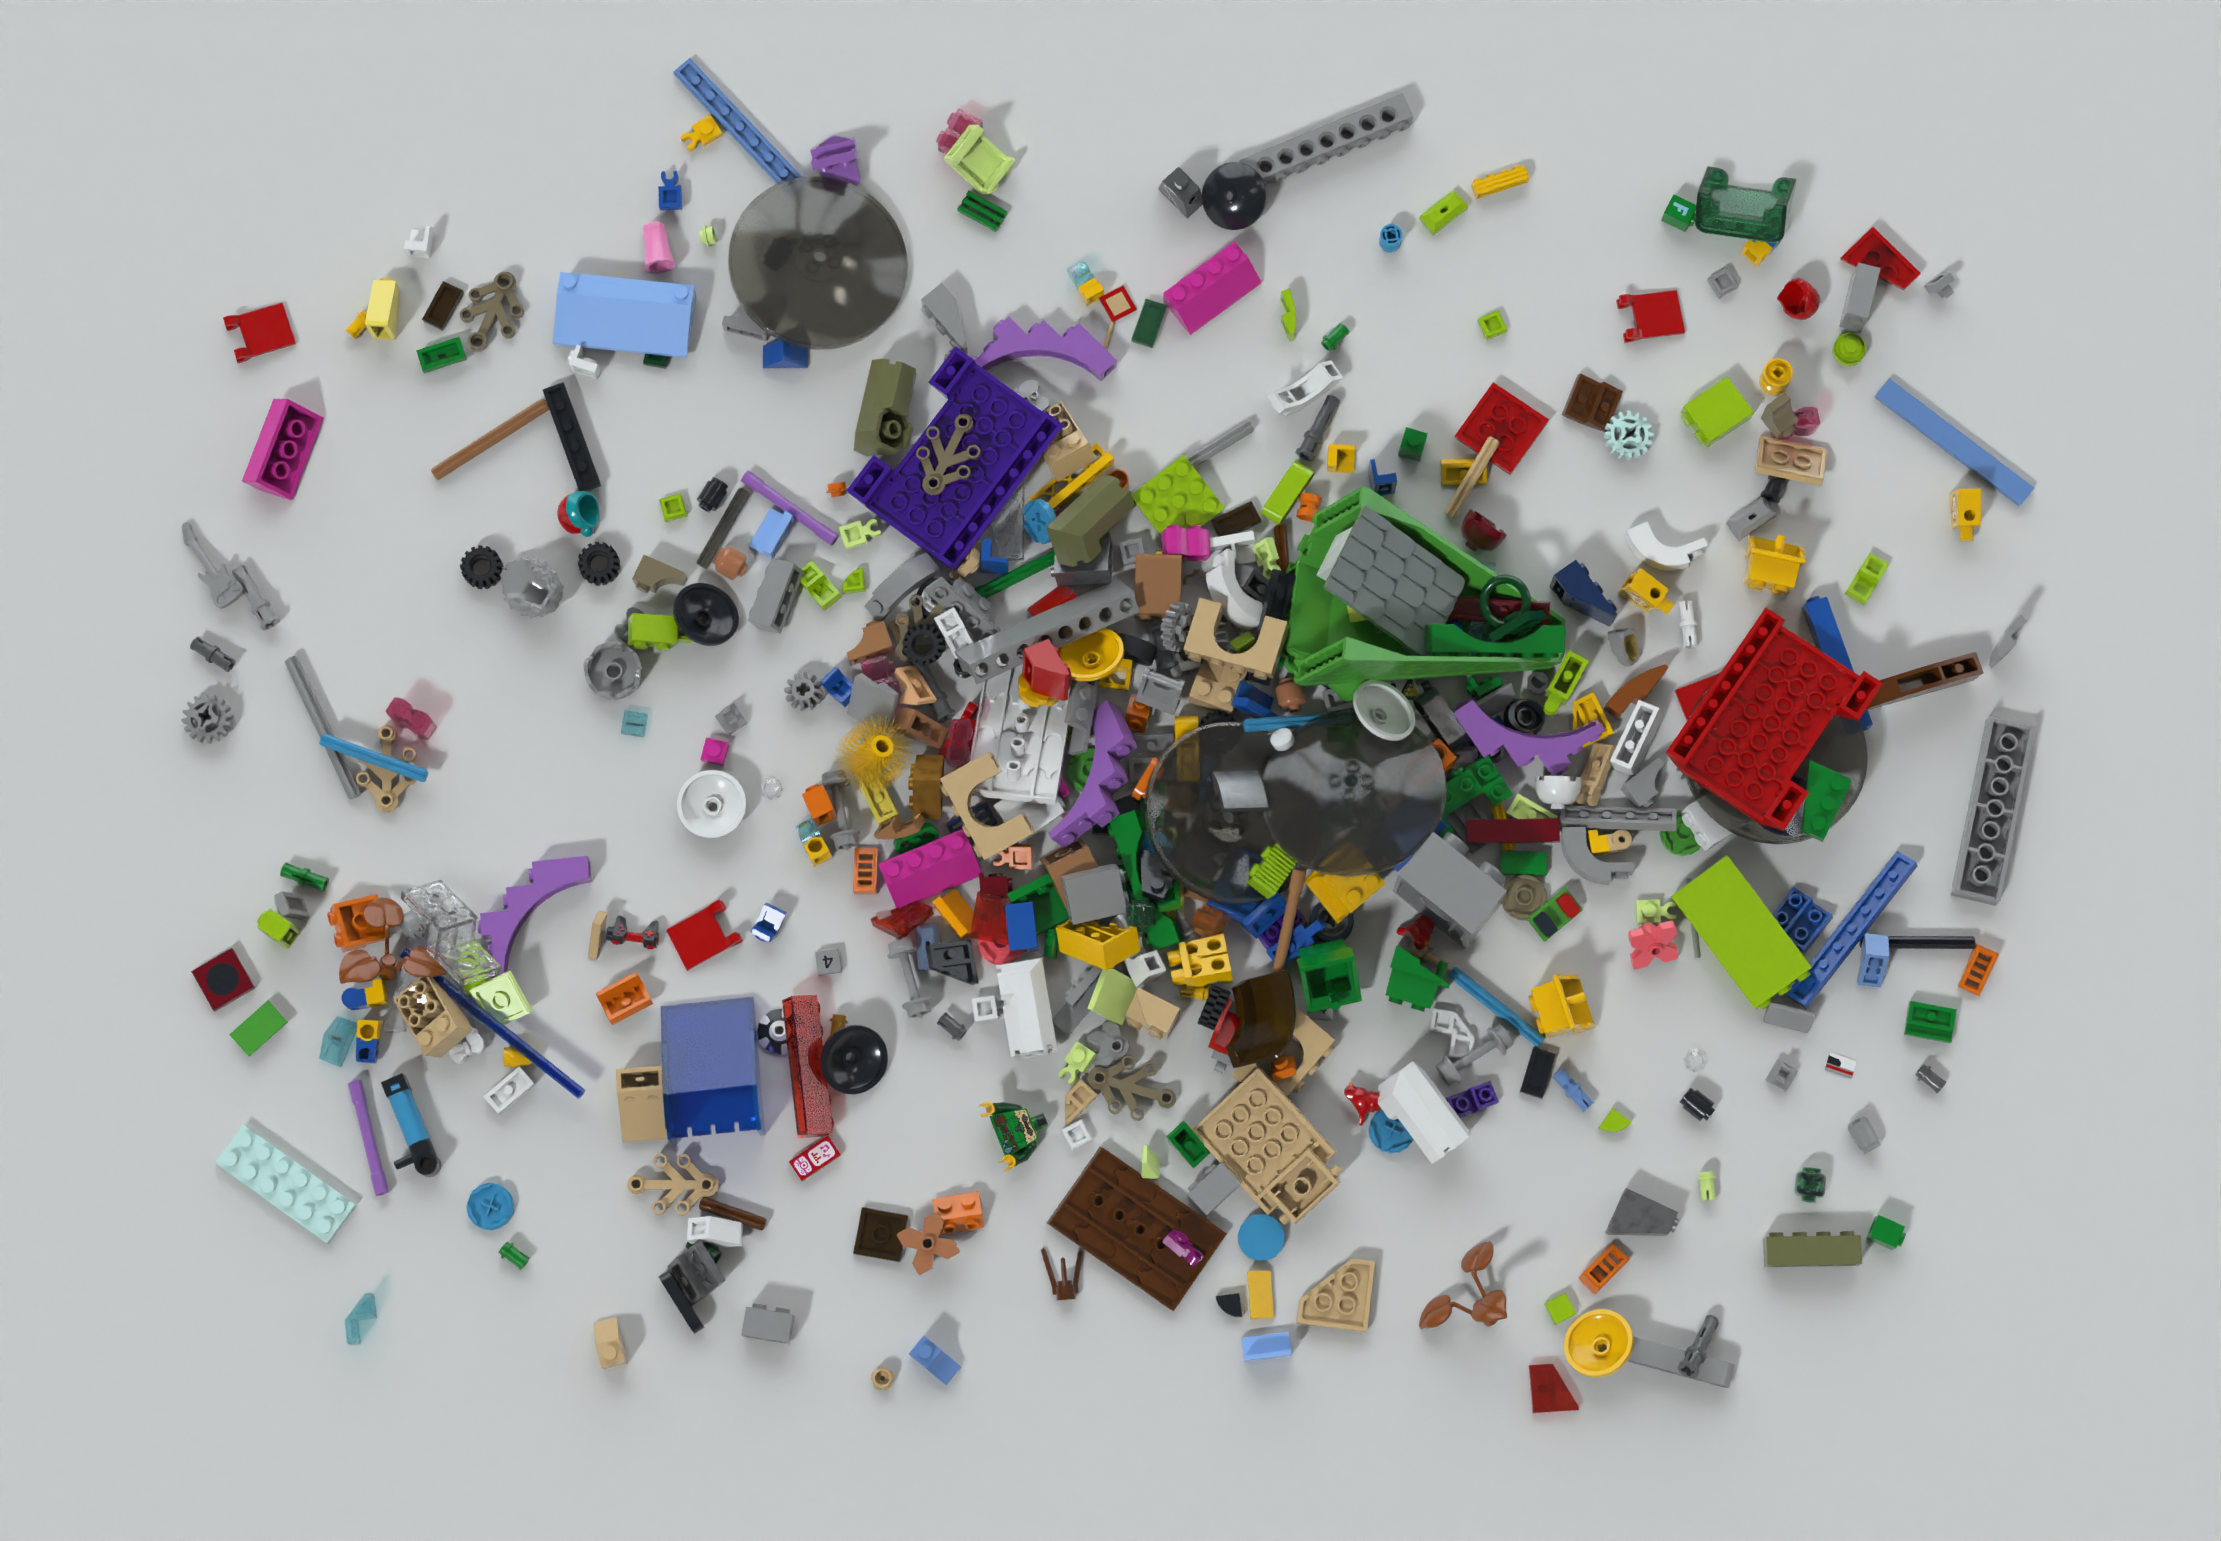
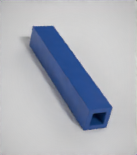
[1802,596,1873,736]

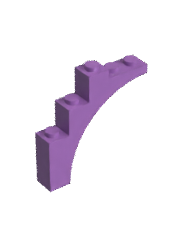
[973,317,1117,381]
[1451,696,1605,776]
[1049,700,1137,848]
[477,856,592,978]

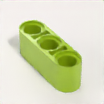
[1260,460,1315,525]

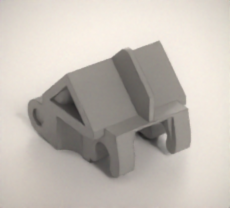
[1135,667,1186,716]

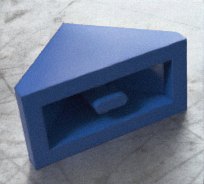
[763,339,808,368]

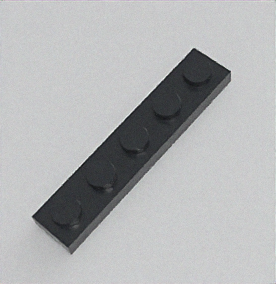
[542,382,601,491]
[1245,569,1296,686]

